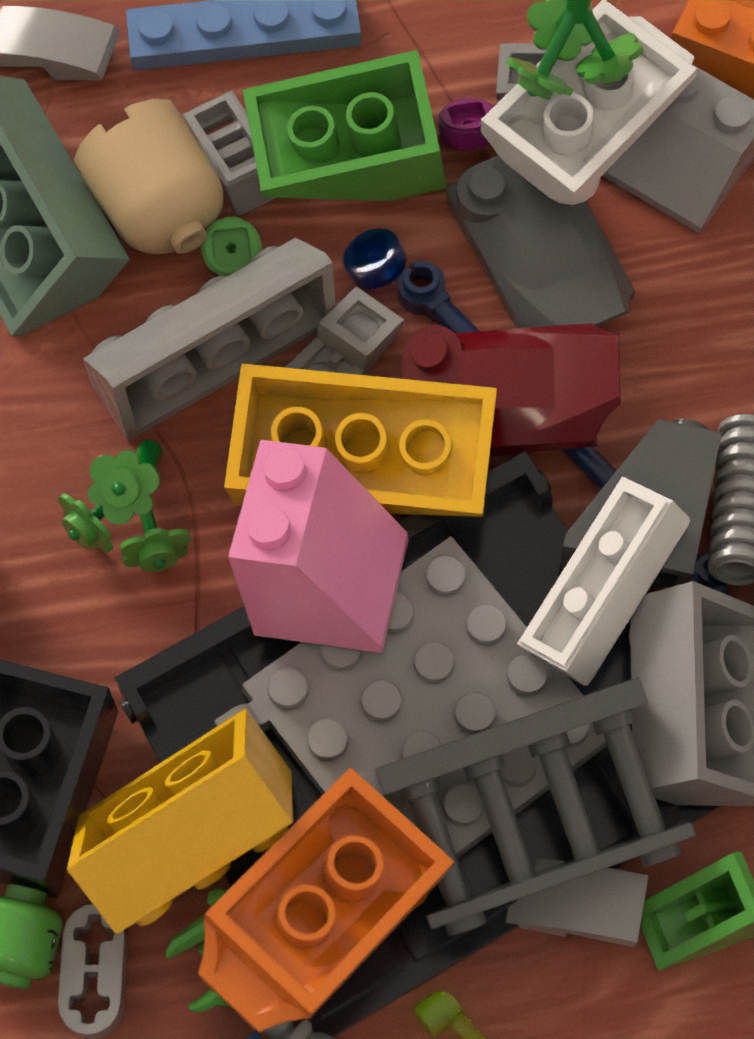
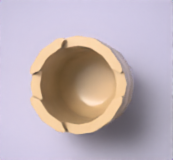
[74,99,224,255]

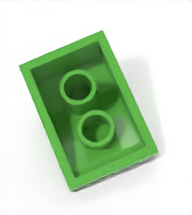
[242,50,447,201]

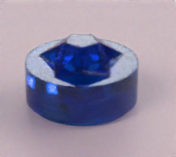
[343,228,407,289]

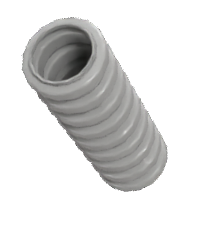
[707,414,754,585]

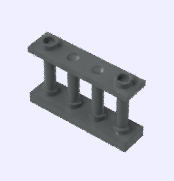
[374,677,696,936]

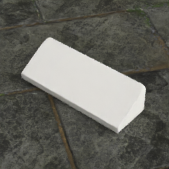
[517,476,690,686]

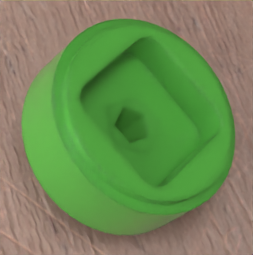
[201,217,262,276]

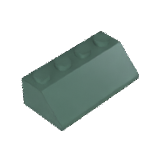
[0,76,130,336]

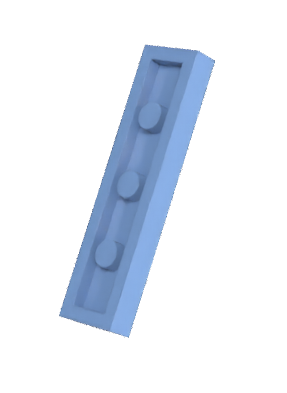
[126,0,361,71]

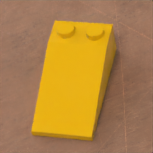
[224,363,497,517]

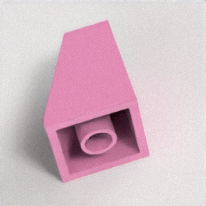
[228,440,409,653]

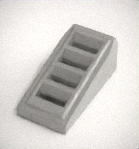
[183,90,276,215]

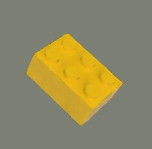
[67,708,293,935]

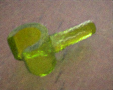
[414,991,488,1039]

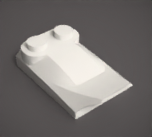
[481,0,697,205]

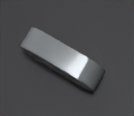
[58,904,128,1039]

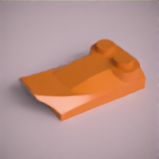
[198,767,455,1032]

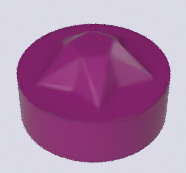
[438,98,494,150]

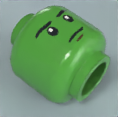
[0,884,63,990]

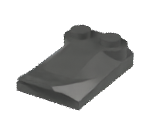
[446,156,635,328]

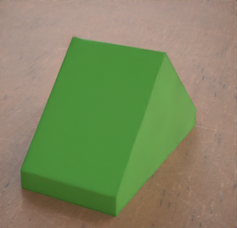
[640,851,754,971]

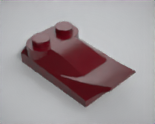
[401,323,621,455]

